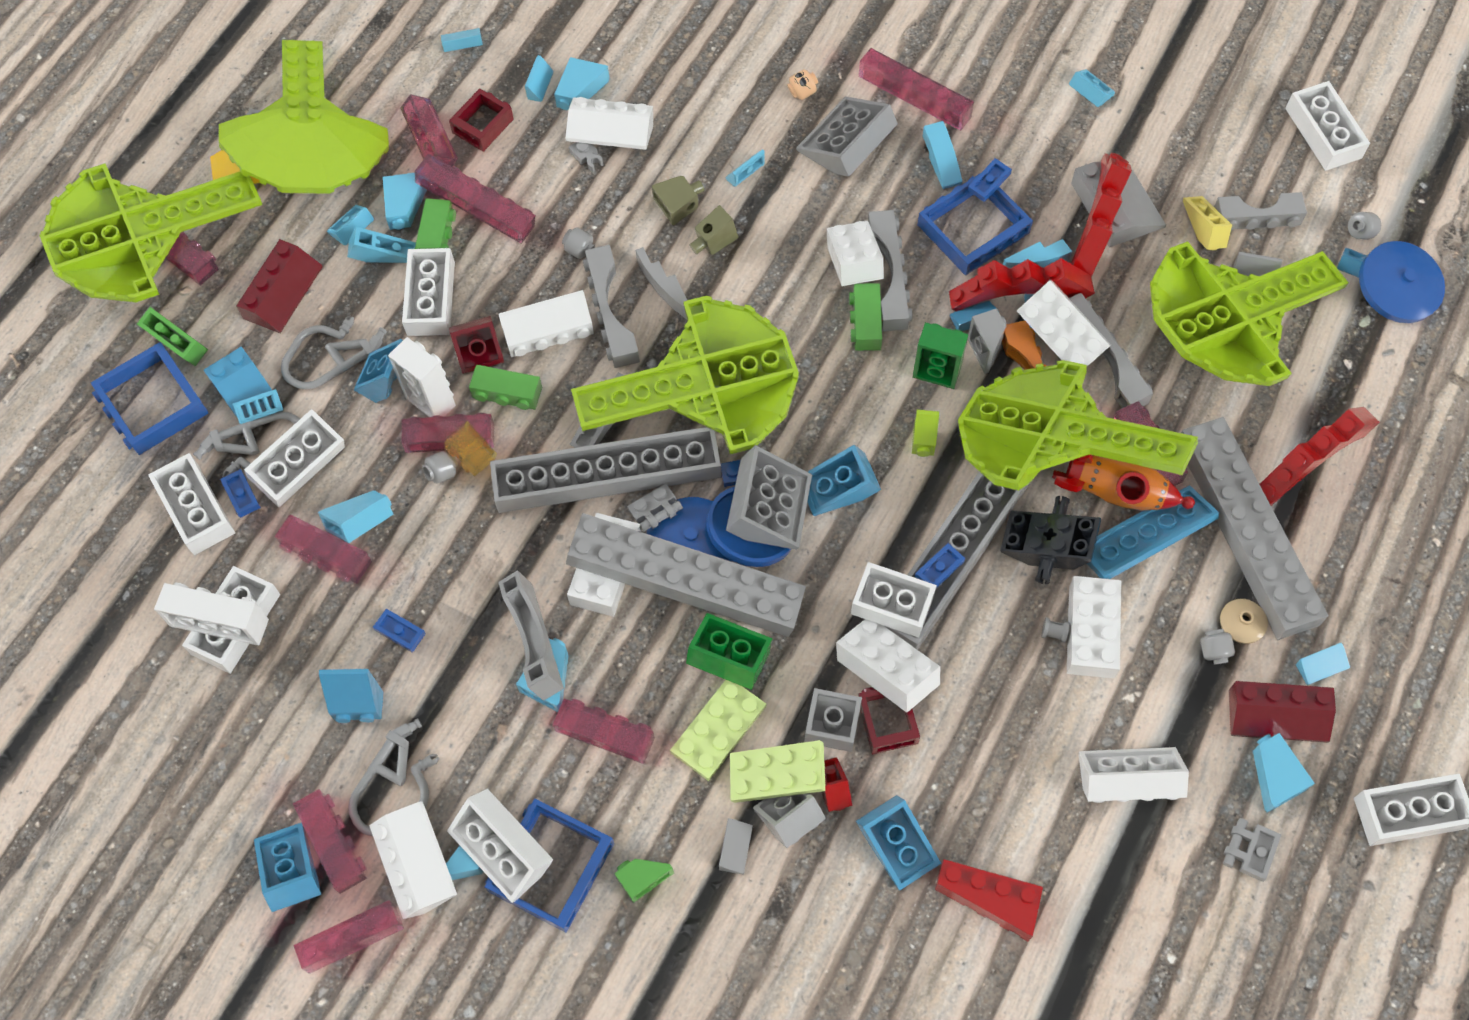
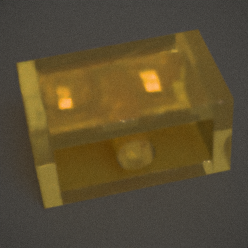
[444,421,497,477]

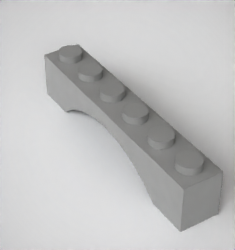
[868,210,912,331]
[583,245,640,368]
[1069,293,1153,415]
[498,570,564,701]

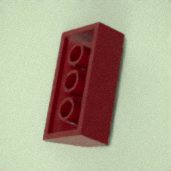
[236,239,322,333]
[1229,681,1336,743]

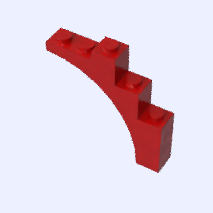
[1070,153,1132,277]
[949,258,1095,312]
[1259,407,1380,506]

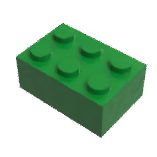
[912,322,969,389]
[686,613,773,690]

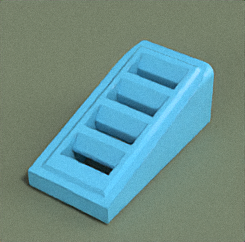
[233,389,283,424]

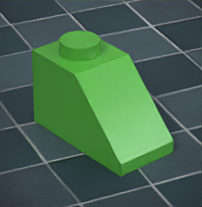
[614,859,674,903]

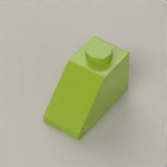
[912,410,940,457]

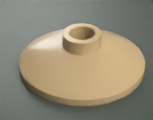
[1220,599,1268,644]

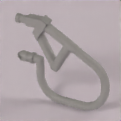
[281,316,387,390]
[193,411,300,477]
[348,718,439,836]

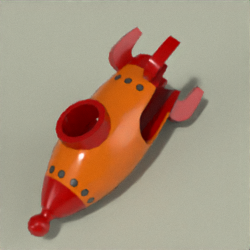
[1052,454,1195,510]

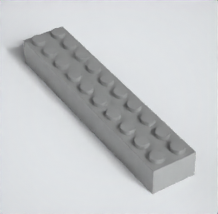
[1181,417,1329,640]
[490,427,722,513]
[883,471,1032,650]
[566,513,806,637]

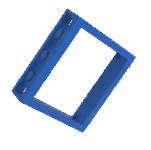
[917,173,1033,276]
[91,342,209,455]
[485,799,615,933]

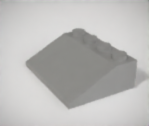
[796,96,898,177]
[1071,162,1166,247]
[726,445,812,550]

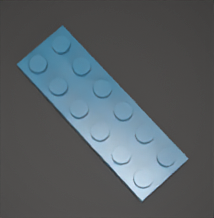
[1087,485,1219,579]

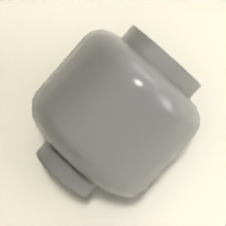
[1348,212,1381,240]
[562,227,595,259]
[422,451,458,484]
[1200,629,1235,665]

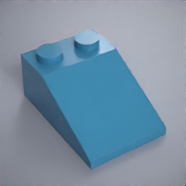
[354,339,403,403]
[204,347,282,419]
[807,445,881,516]
[319,669,384,723]
[856,795,941,890]
[254,822,321,912]

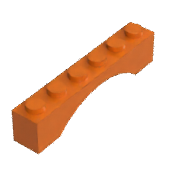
[1001,321,1046,370]

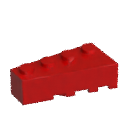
[935,859,1043,942]

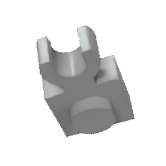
[569,142,603,172]

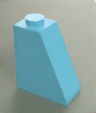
[554,57,610,110]
[383,171,428,230]
[318,490,393,543]
[516,638,568,713]
[1253,733,1315,813]

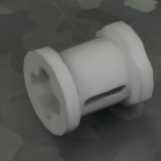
[1041,617,1069,643]

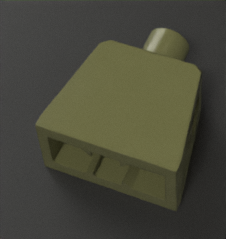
[652,176,705,226]
[689,205,739,255]

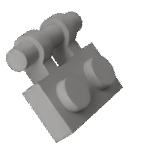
[627,483,683,531]
[1223,818,1281,882]

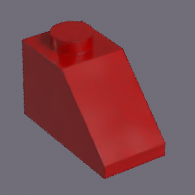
[822,757,853,812]

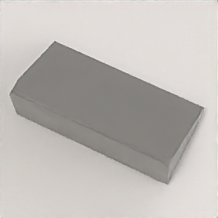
[1233,252,1283,276]
[719,818,753,875]

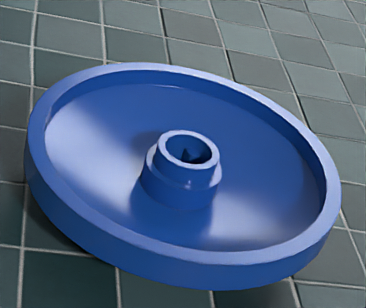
[1359,241,1445,323]
[706,487,792,567]
[646,497,732,562]

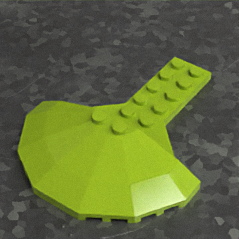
[219,40,389,194]
[39,163,262,303]
[1150,241,1349,386]
[571,296,799,455]
[958,360,1198,491]

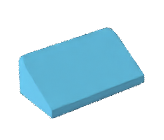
[441,28,483,52]
[525,55,553,102]
[1069,69,1115,107]
[725,149,765,187]
[327,205,374,245]
[1295,642,1350,686]

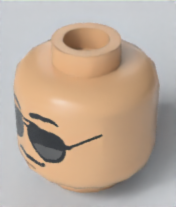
[787,69,819,100]

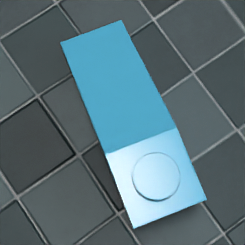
[347,227,416,263]

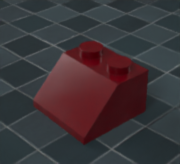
[449,316,504,374]

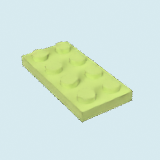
[670,680,767,781]
[730,740,825,803]

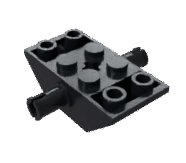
[1000,496,1101,584]

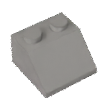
[968,308,1007,374]
[804,688,862,752]
[753,793,826,848]

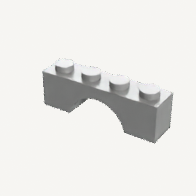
[1214,192,1307,231]

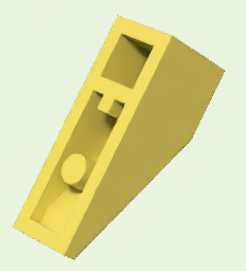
[1183,196,1232,251]

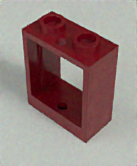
[449,88,514,152]
[858,687,920,755]

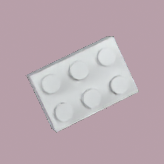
[827,221,884,286]
[851,562,937,638]

